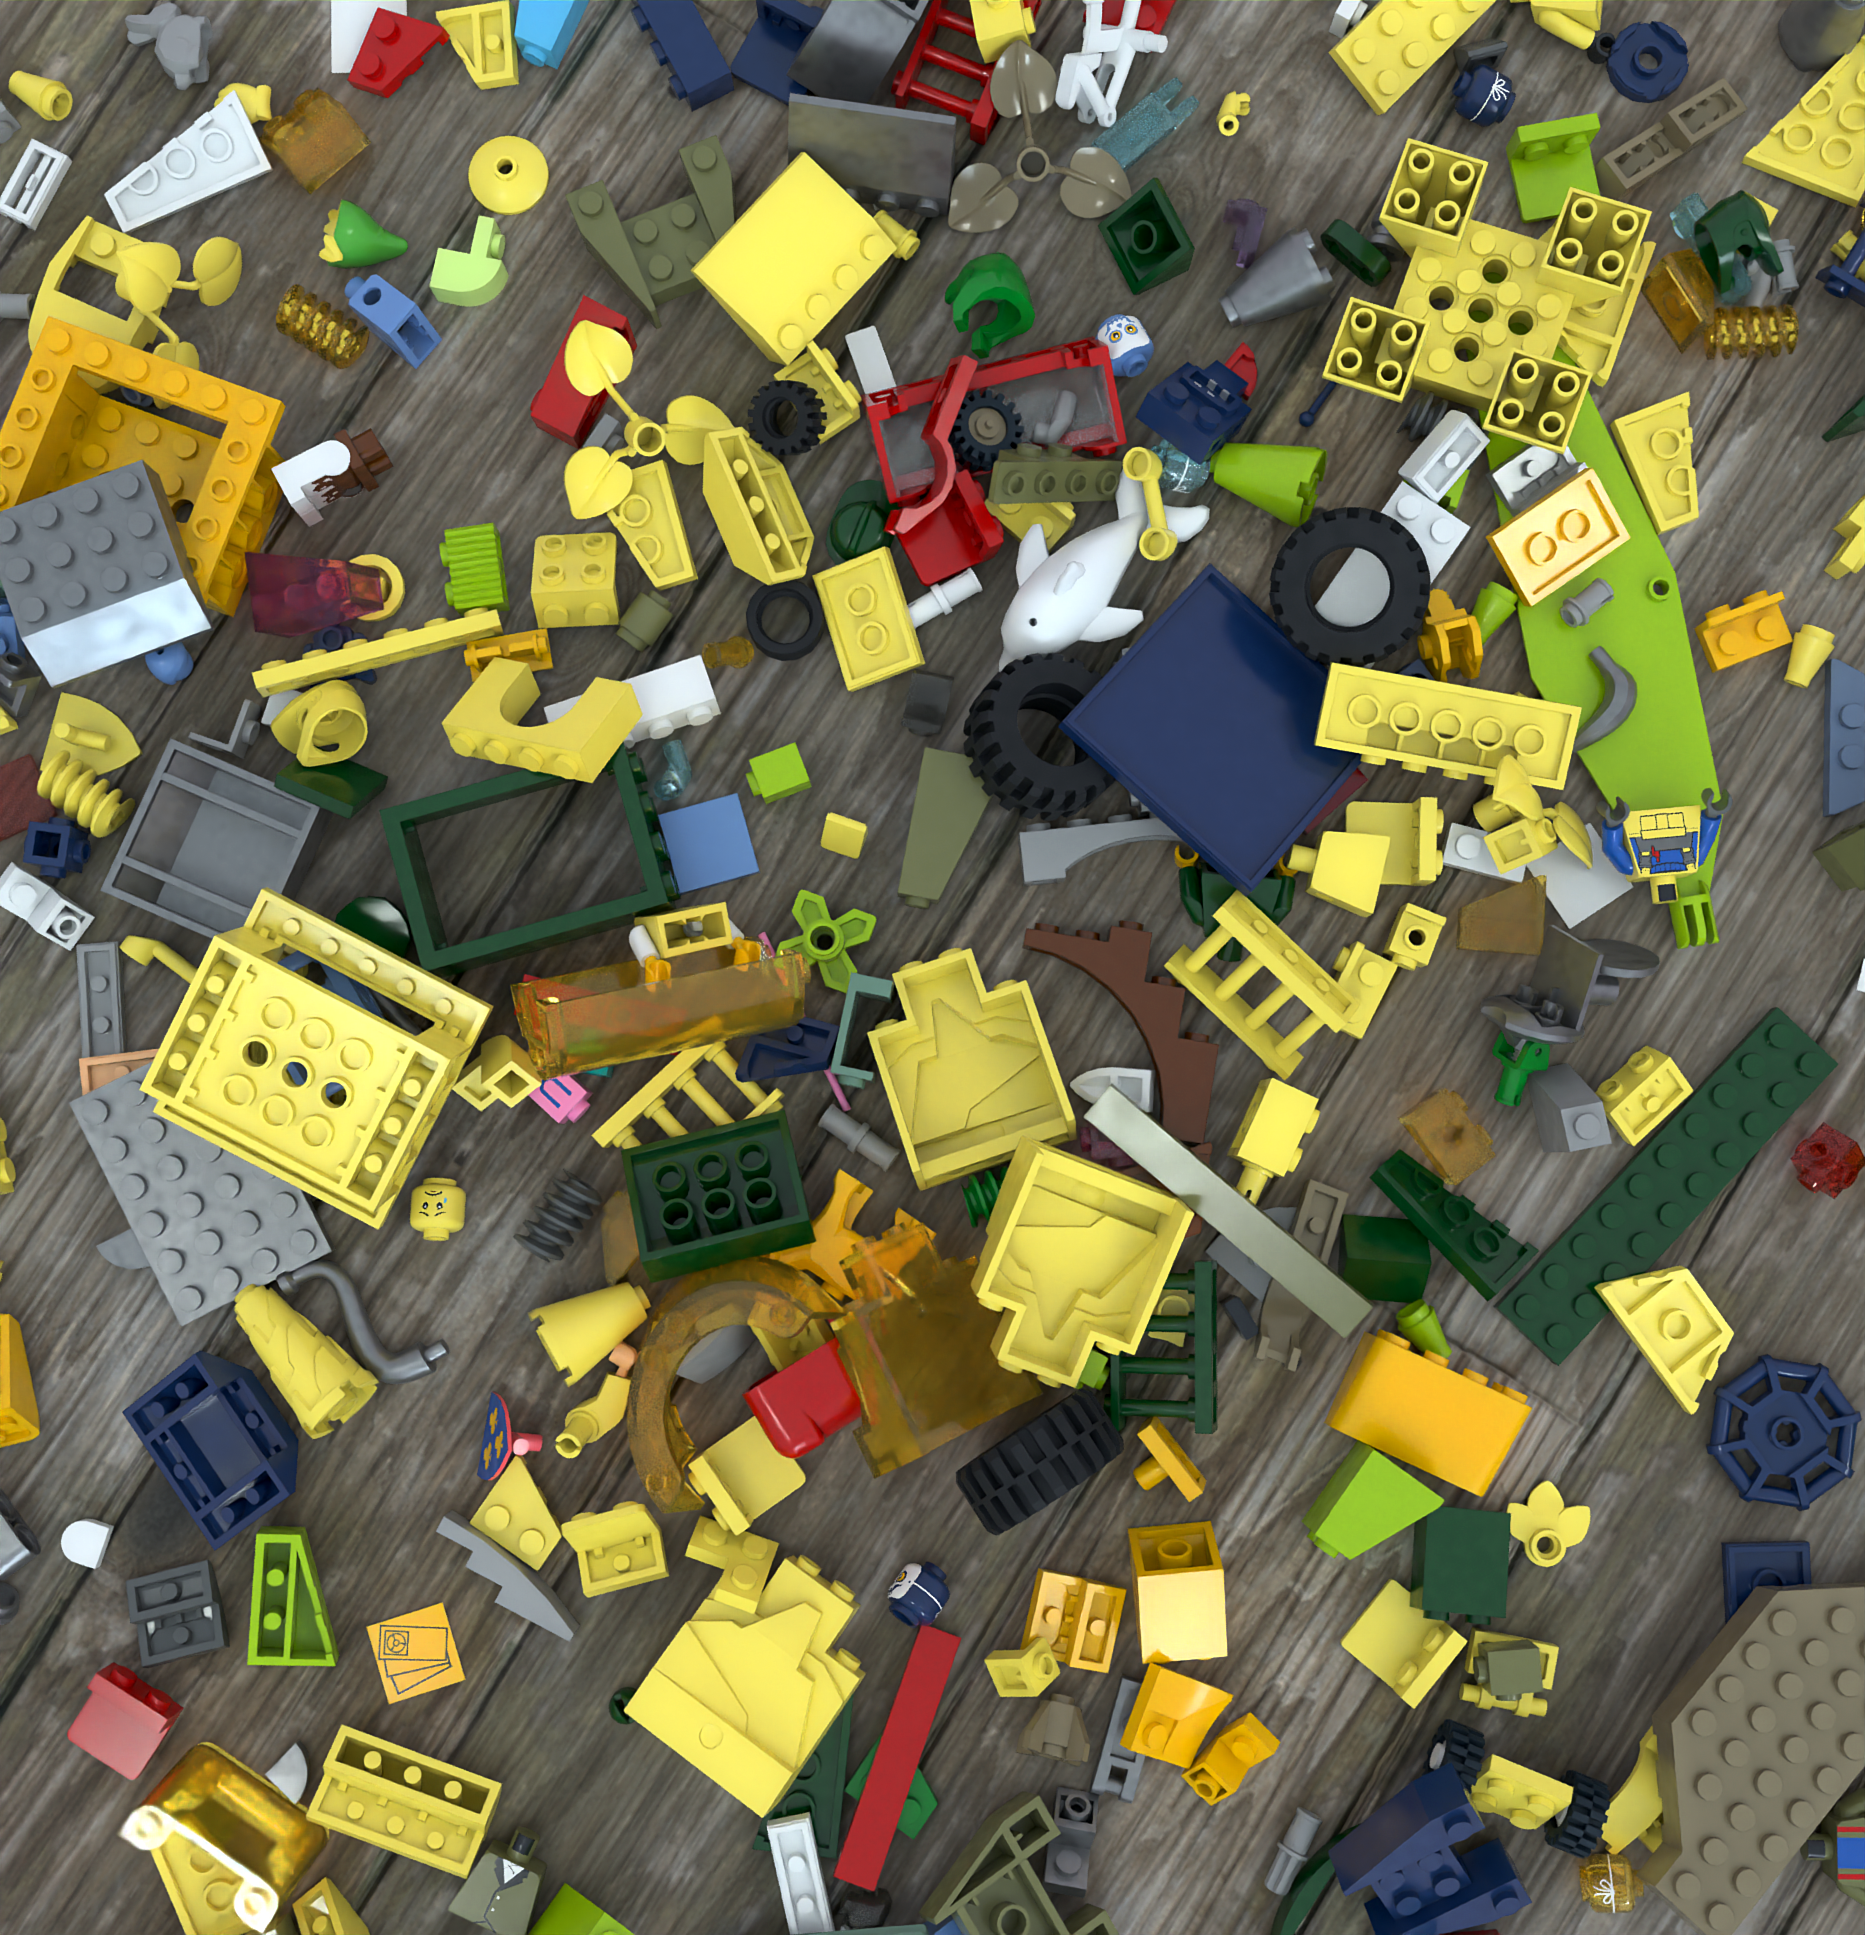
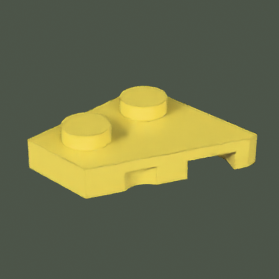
[436,0,519,90]
[469,1455,563,1571]

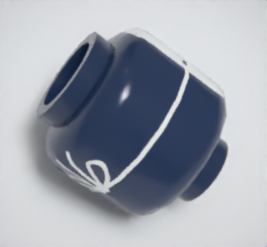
[1452,64,1516,127]
[887,1562,950,1628]

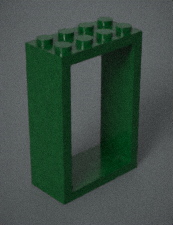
[379,742,681,978]

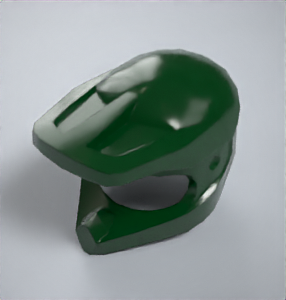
[1694,190,1784,294]

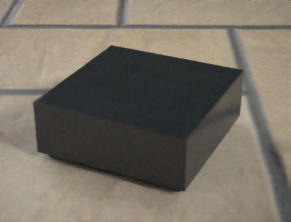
[1219,1294,1259,1341]

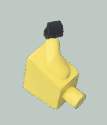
[1510,0,1615,64]

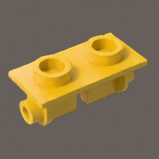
[464,628,553,682]

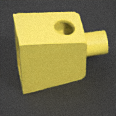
[1287,831,1391,918]

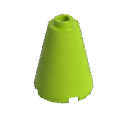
[1209,442,1328,528]

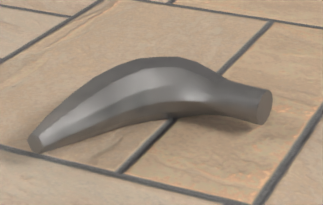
[1572,646,1637,753]

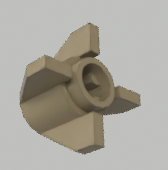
[1016,1693,1090,1767]

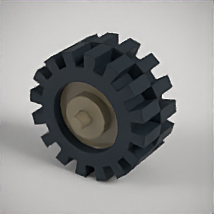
[948,390,1024,472]

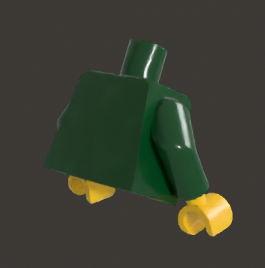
[1174,845,1298,962]

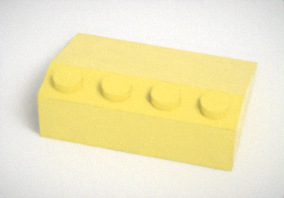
[691,152,897,366]

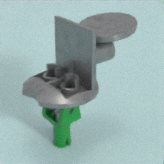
[1480,925,1660,1106]

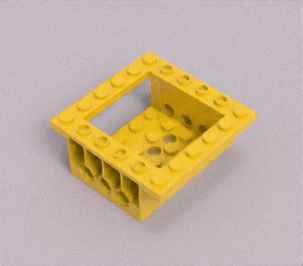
[0,316,286,617]

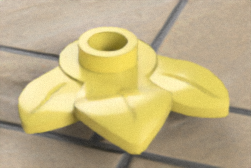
[1506,1480,1591,1567]

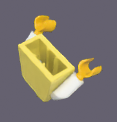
[629,902,761,992]

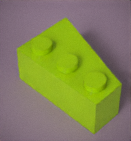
[247,1526,340,1666]

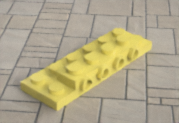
[1314,662,1582,790]

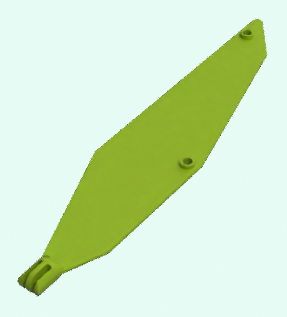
[1466,272,1723,950]

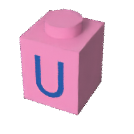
[529,1058,593,1124]

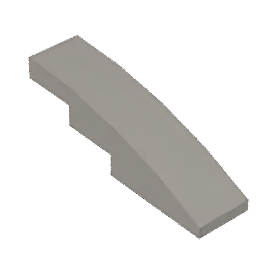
[436,1510,580,1642]

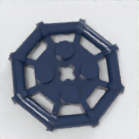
[1706,1354,1862,1511]

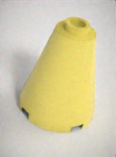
[528,1282,651,1387]

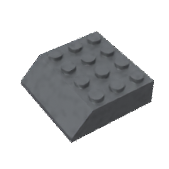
[0,460,214,689]
[100,738,334,939]

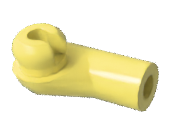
[1216,91,1250,136]

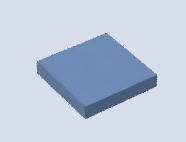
[658,793,760,895]

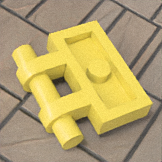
[1459,1627,1559,1718]

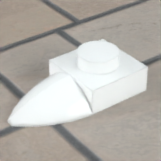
[1070,1067,1155,1112]

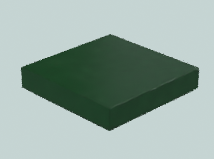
[274,745,388,819]

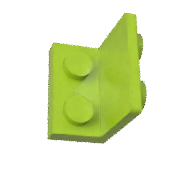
[1506,113,1600,223]

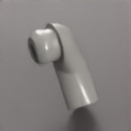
[1032,390,1077,448]

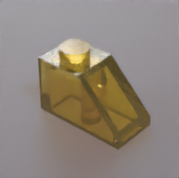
[601,1189,640,1287]

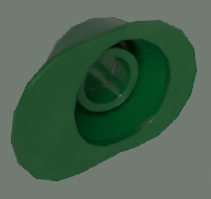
[826,479,902,565]

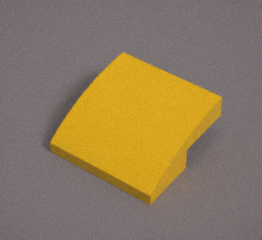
[1020,1568,1127,1673]

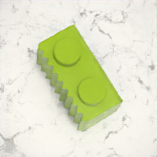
[439,523,510,617]

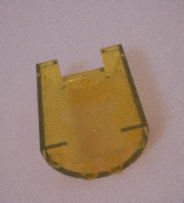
[510,936,811,1081]

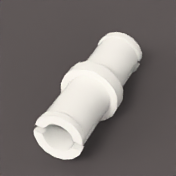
[907,568,983,629]

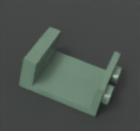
[830,972,895,1089]

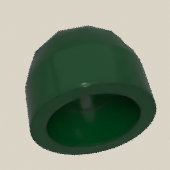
[609,1687,637,1724]

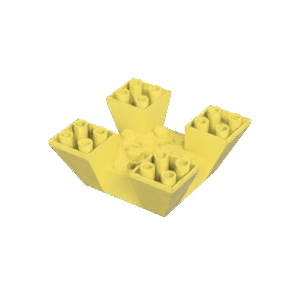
[1322,138,1652,454]

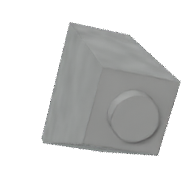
[1527,1063,1612,1152]

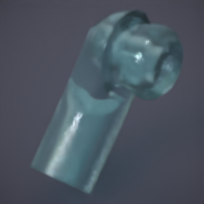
[654,740,692,801]

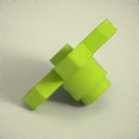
[772,890,877,994]

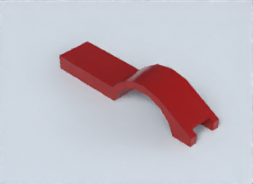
[883,355,978,535]

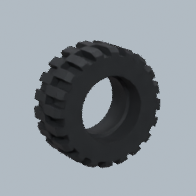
[1269,507,1431,667]
[963,653,1116,821]
[956,1388,1124,1535]

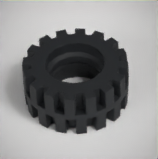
[748,380,827,456]

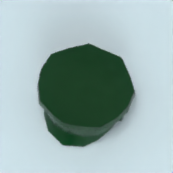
[334,896,412,959]

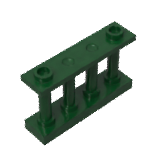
[1104,1260,1218,1434]

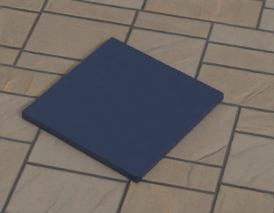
[1058,563,1363,897]

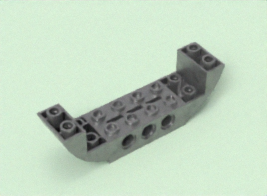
[786,0,929,104]

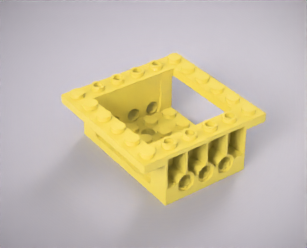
[139,887,494,1229]

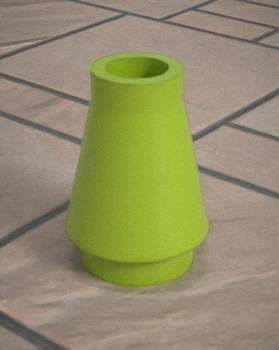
[1471,581,1518,646]
[1396,1299,1452,1359]

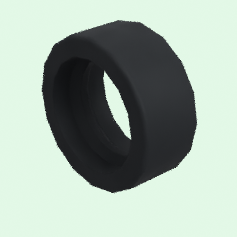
[746,580,825,661]

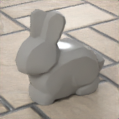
[125,2,213,90]

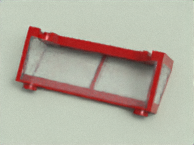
[860,336,1127,507]

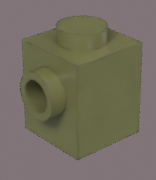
[1473,1639,1543,1701]

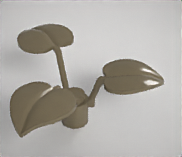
[948,40,1132,233]

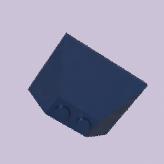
[122,1350,299,1551]

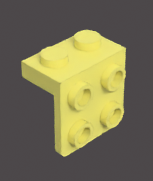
[531,532,620,628]
[1345,797,1444,886]
[688,1416,806,1536]
[561,1501,669,1598]

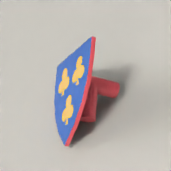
[477,1392,542,1481]

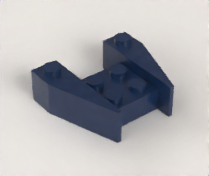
[1328,1762,1532,1935]

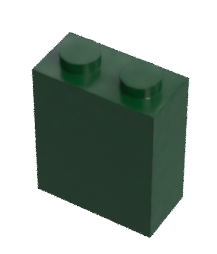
[1410,1506,1511,1625]

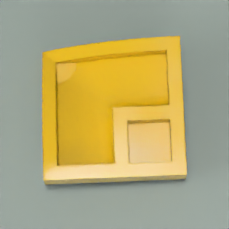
[1120,1662,1233,1769]

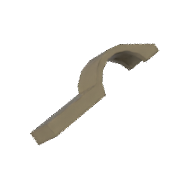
[1253,1179,1349,1372]

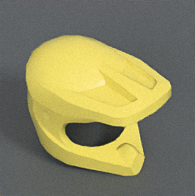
[270,680,368,767]

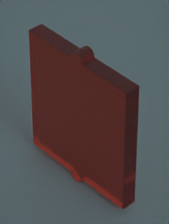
[0,754,58,842]

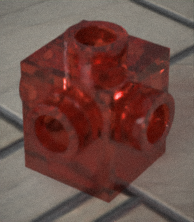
[1790,1122,1865,1199]

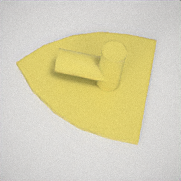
[40,692,143,776]

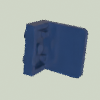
[730,0,824,106]

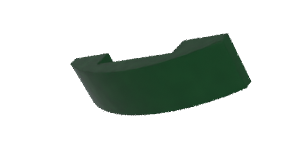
[1270,1823,1361,1935]

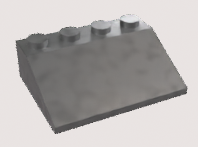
[788,93,956,217]

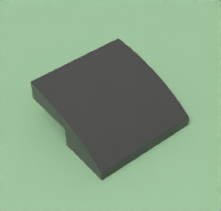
[126,1560,230,1668]

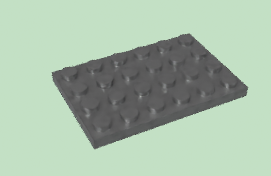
[69,1061,336,1327]

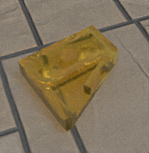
[1456,875,1547,956]

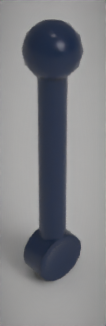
[1299,381,1338,427]

